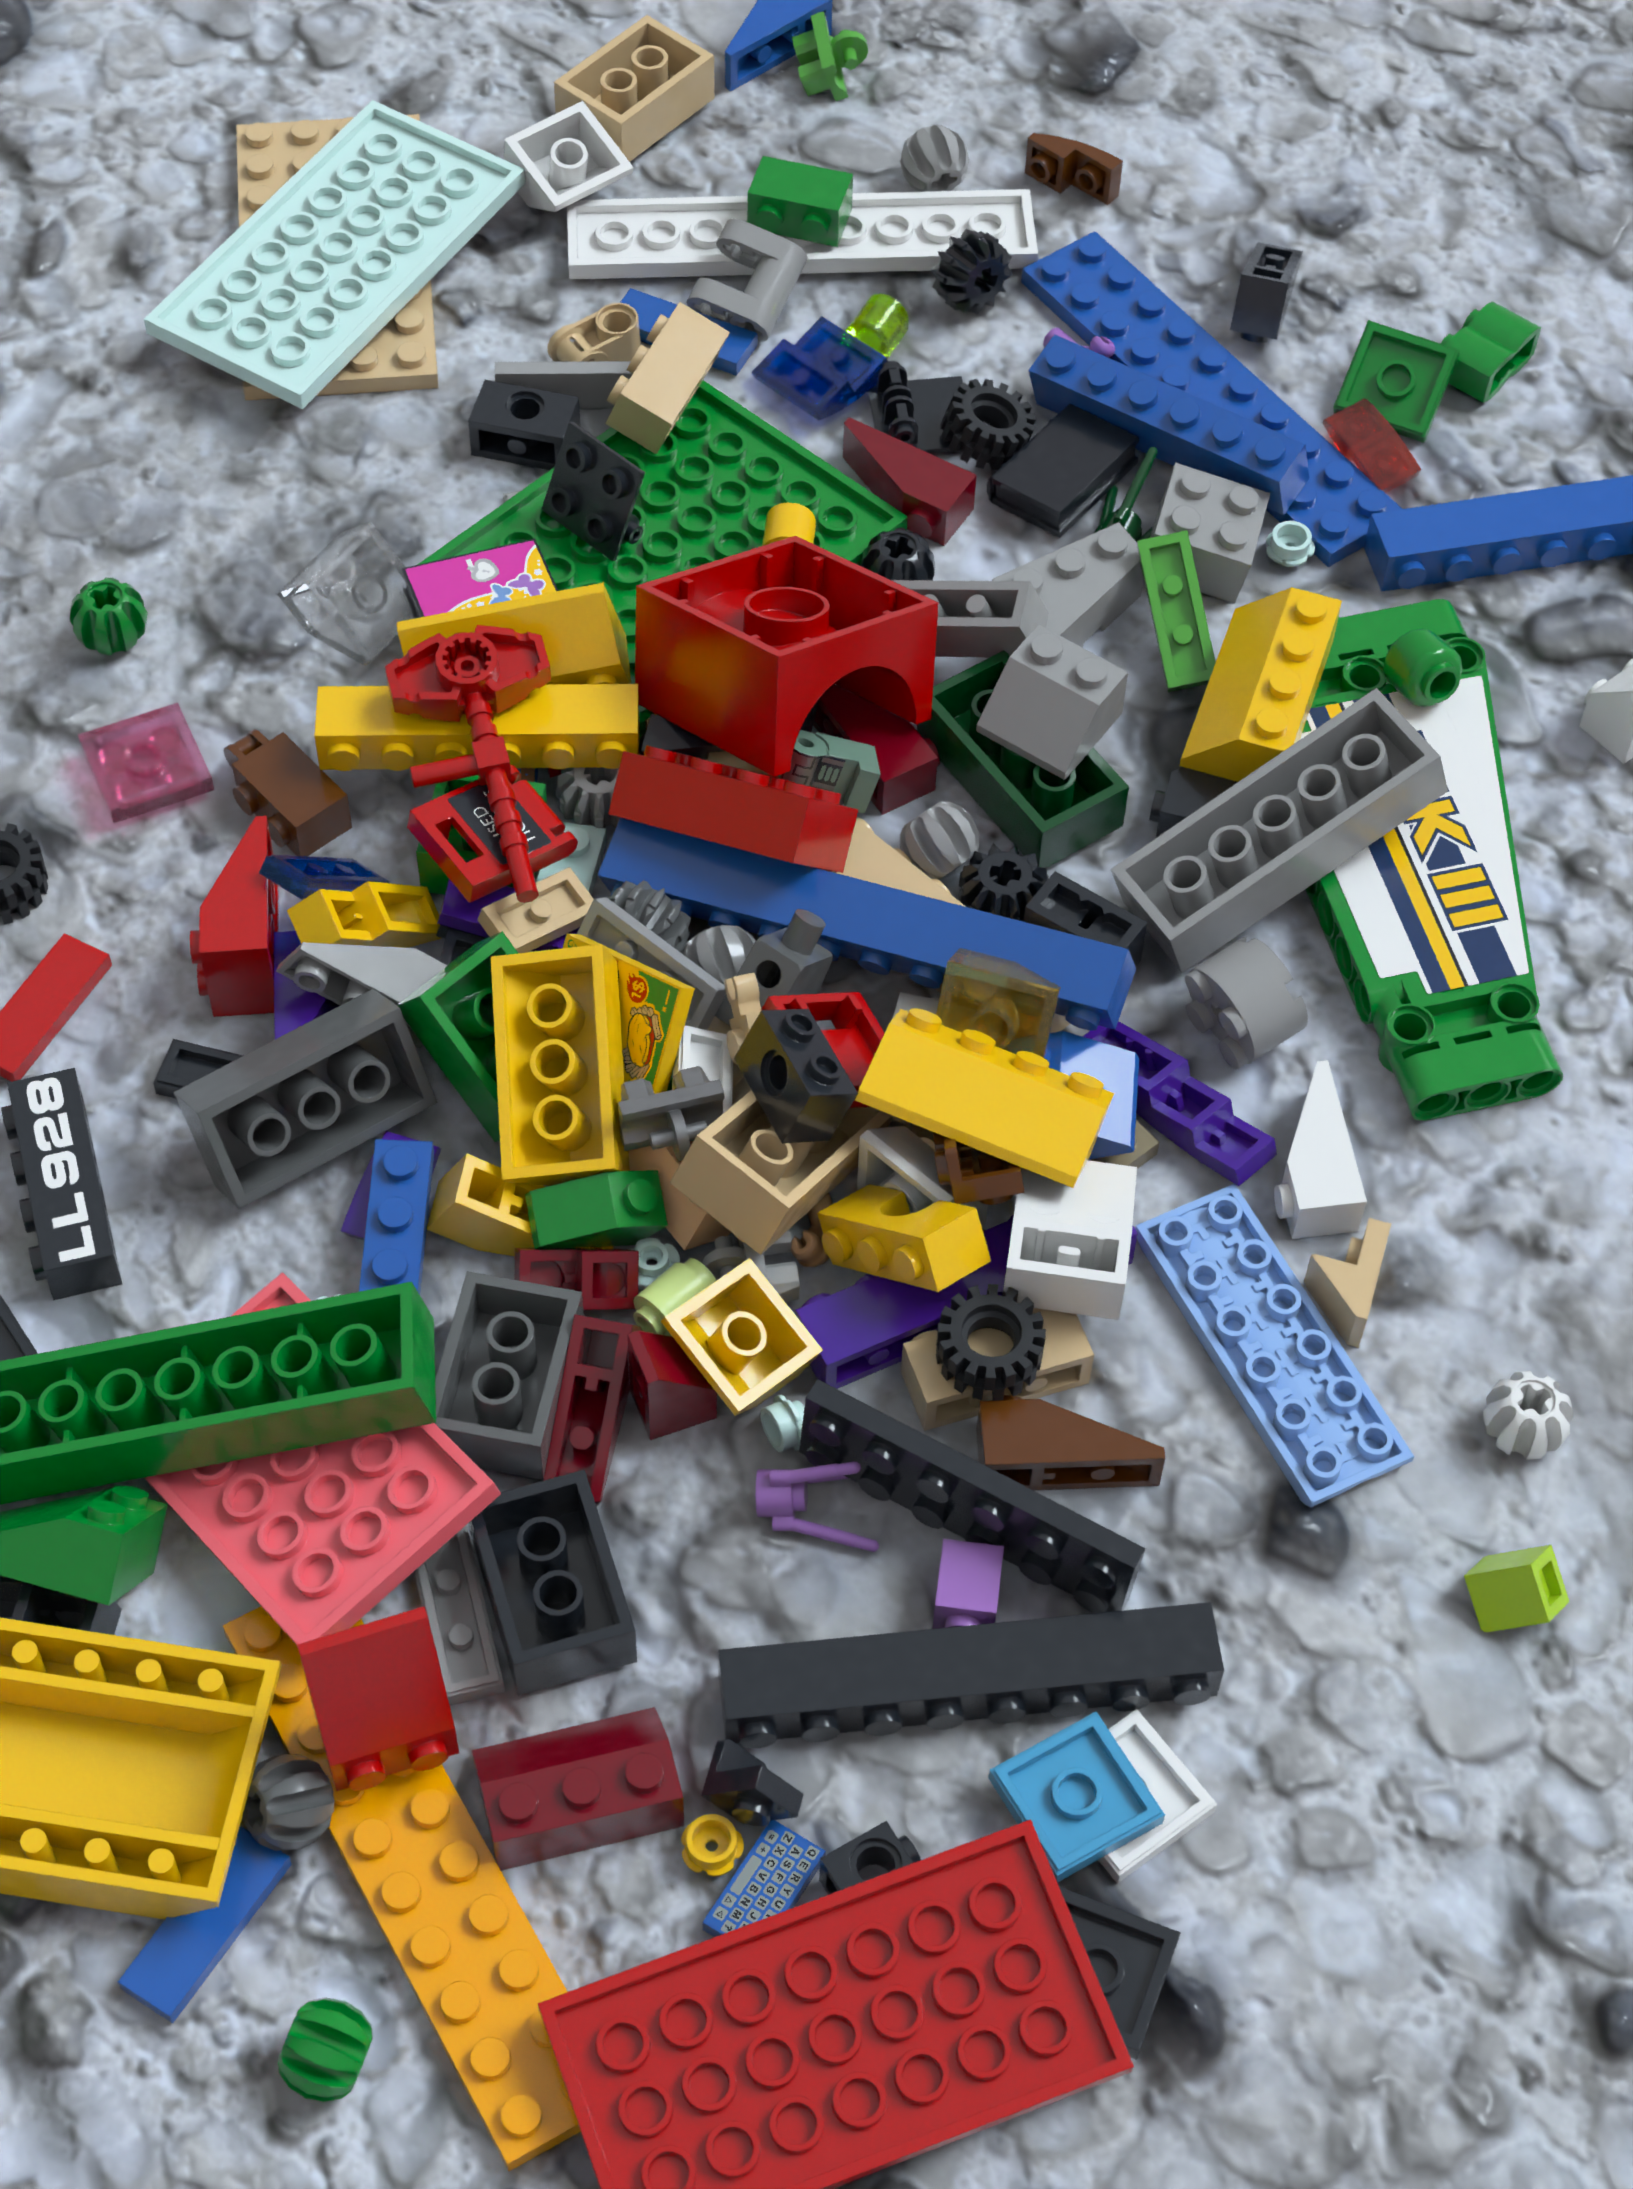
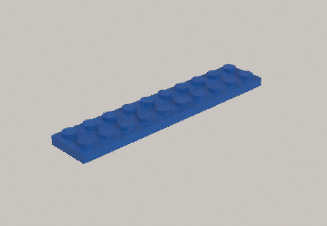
[1021,231,1402,567]

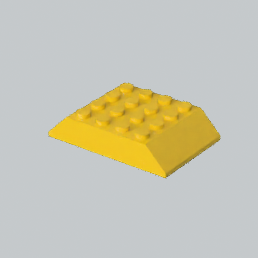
[0,1618,282,1920]

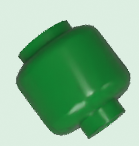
[1383,628,1462,707]

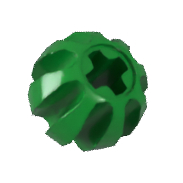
[70,577,147,656]
[278,1998,373,2102]

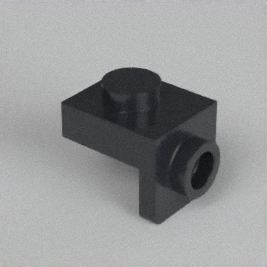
[701,1739,804,1826]

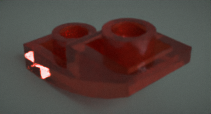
[1322,398,1422,493]

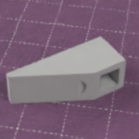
[276,942,448,1048]

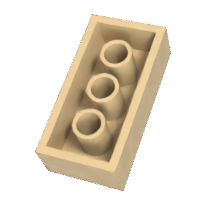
[670,1090,894,1255]

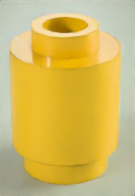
[762,503,816,546]

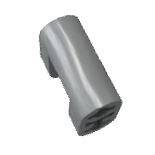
[687,219,808,342]

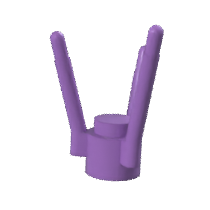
[755,1462,879,1552]

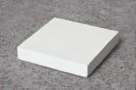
[1098,1709,1217,1884]

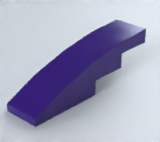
[1083,1021,1277,1186]

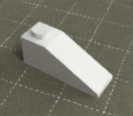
[1274,1060,1367,1239]

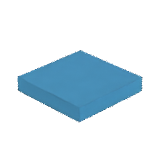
[988,1711,1165,1883]

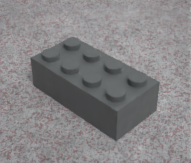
[174,989,437,1209]

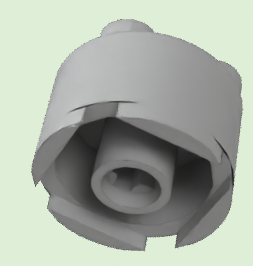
[1184,937,1308,1069]

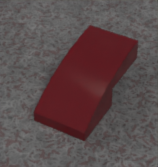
[514,1248,639,1310]

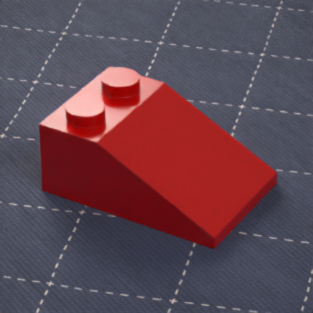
[190,816,279,1017]
[297,1606,459,1792]

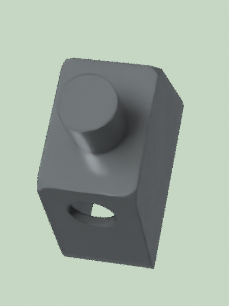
[715,909,833,1026]

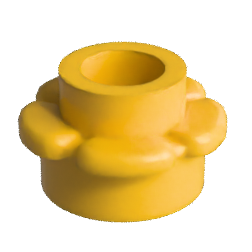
[681,1814,744,1877]

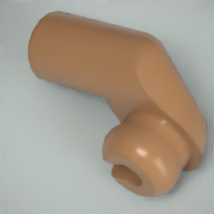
[791,1193,833,1267]

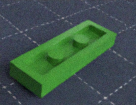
[1137,530,1216,692]

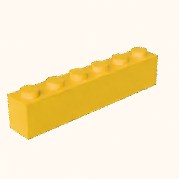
[314,684,639,771]

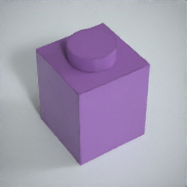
[932,1539,1004,1629]

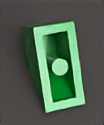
[525,1170,668,1249]

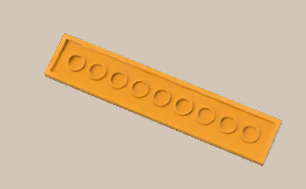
[222,1606,580,2172]

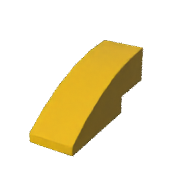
[287,881,441,948]

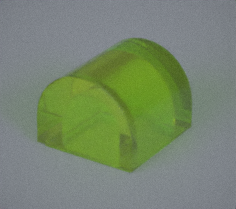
[845,294,909,359]

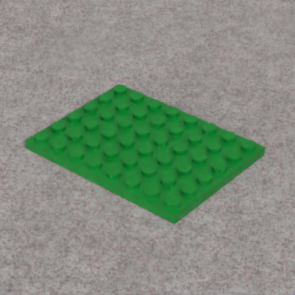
[417,380,908,738]

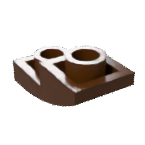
[1025,133,1123,205]

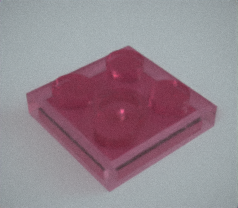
[78,702,214,823]

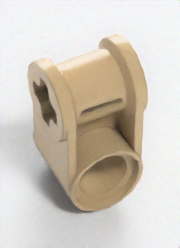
[547,303,641,362]

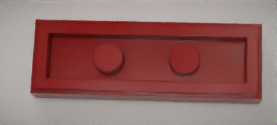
[0,933,112,1082]

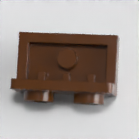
[933,1132,1025,1205]

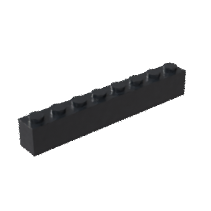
[718,1602,1224,1748]

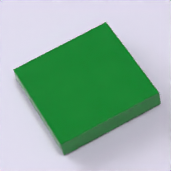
[1333,320,1459,443]

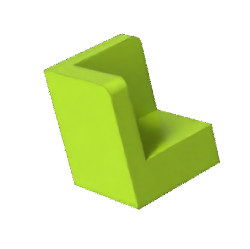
[1464,1544,1570,1632]

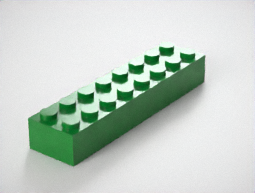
[0,1281,436,1505]

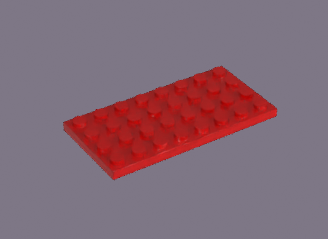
[537,1819,1134,2189]

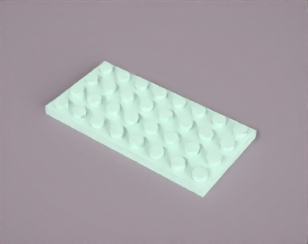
[144,100,525,409]

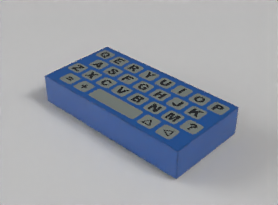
[702,1820,826,1937]

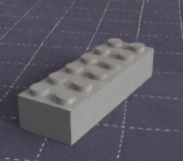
[1111,688,1448,973]

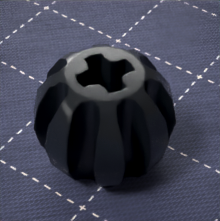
[861,528,935,580]

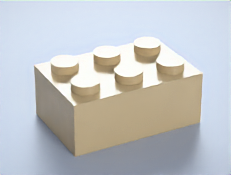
[554,15,714,162]

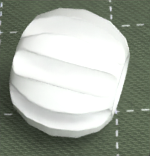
[1483,1371,1573,1460]

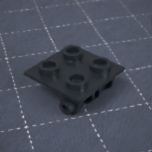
[867,361,963,453]
[541,421,645,561]

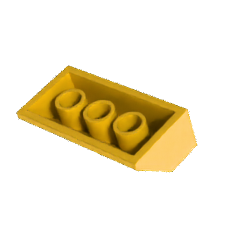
[397,583,631,684]
[1180,587,1342,782]
[491,944,630,1186]
[855,1008,1114,1188]

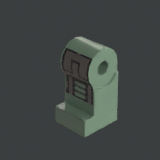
[772,730,881,814]

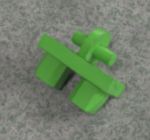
[792,11,868,102]

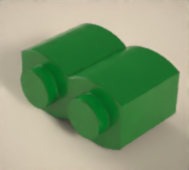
[1441,302,1541,403]

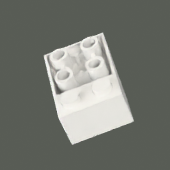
[1003,1160,1137,1320]

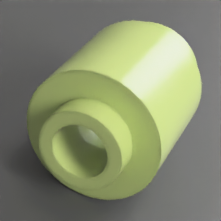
[633,1258,717,1337]

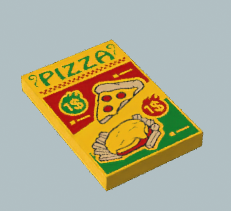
[563,933,695,1094]

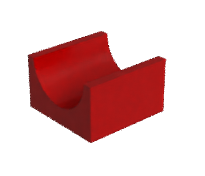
[635,536,939,777]

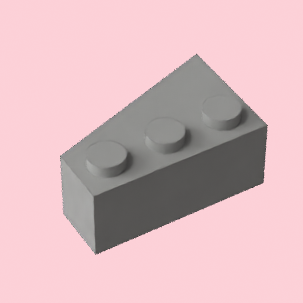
[992,522,1144,648]

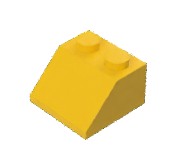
[661,1258,823,1416]

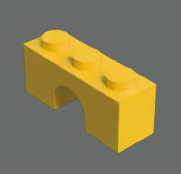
[817,1184,991,1292]

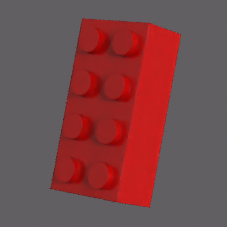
[608,745,859,873]

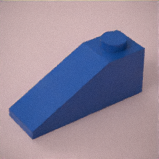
[725,0,832,92]

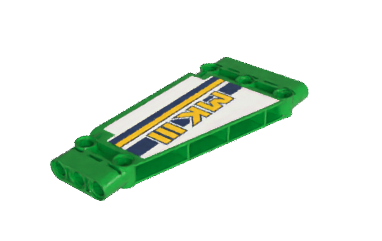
[1300,599,1563,1121]

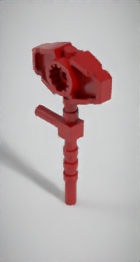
[385,625,551,903]

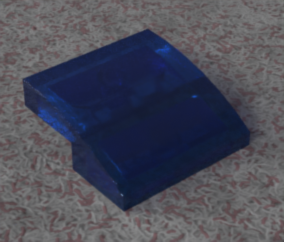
[751,316,888,420]

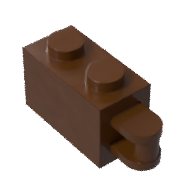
[223,729,352,861]

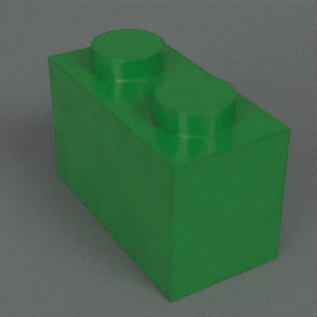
[747,156,853,247]

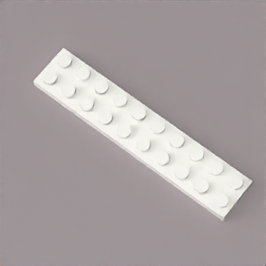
[567,189,1038,279]

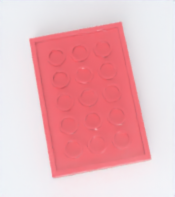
[144,1272,501,1645]

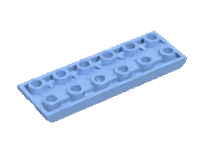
[1135,1184,1414,1507]

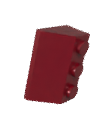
[471,1707,684,1871]

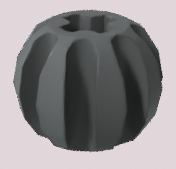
[242,1754,334,1851]

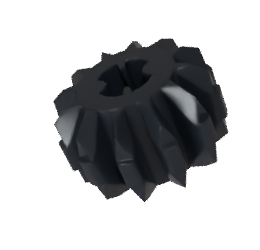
[931,229,1013,315]
[959,843,1049,922]

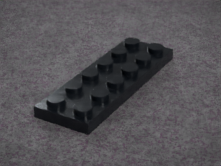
[799,1379,1146,1613]

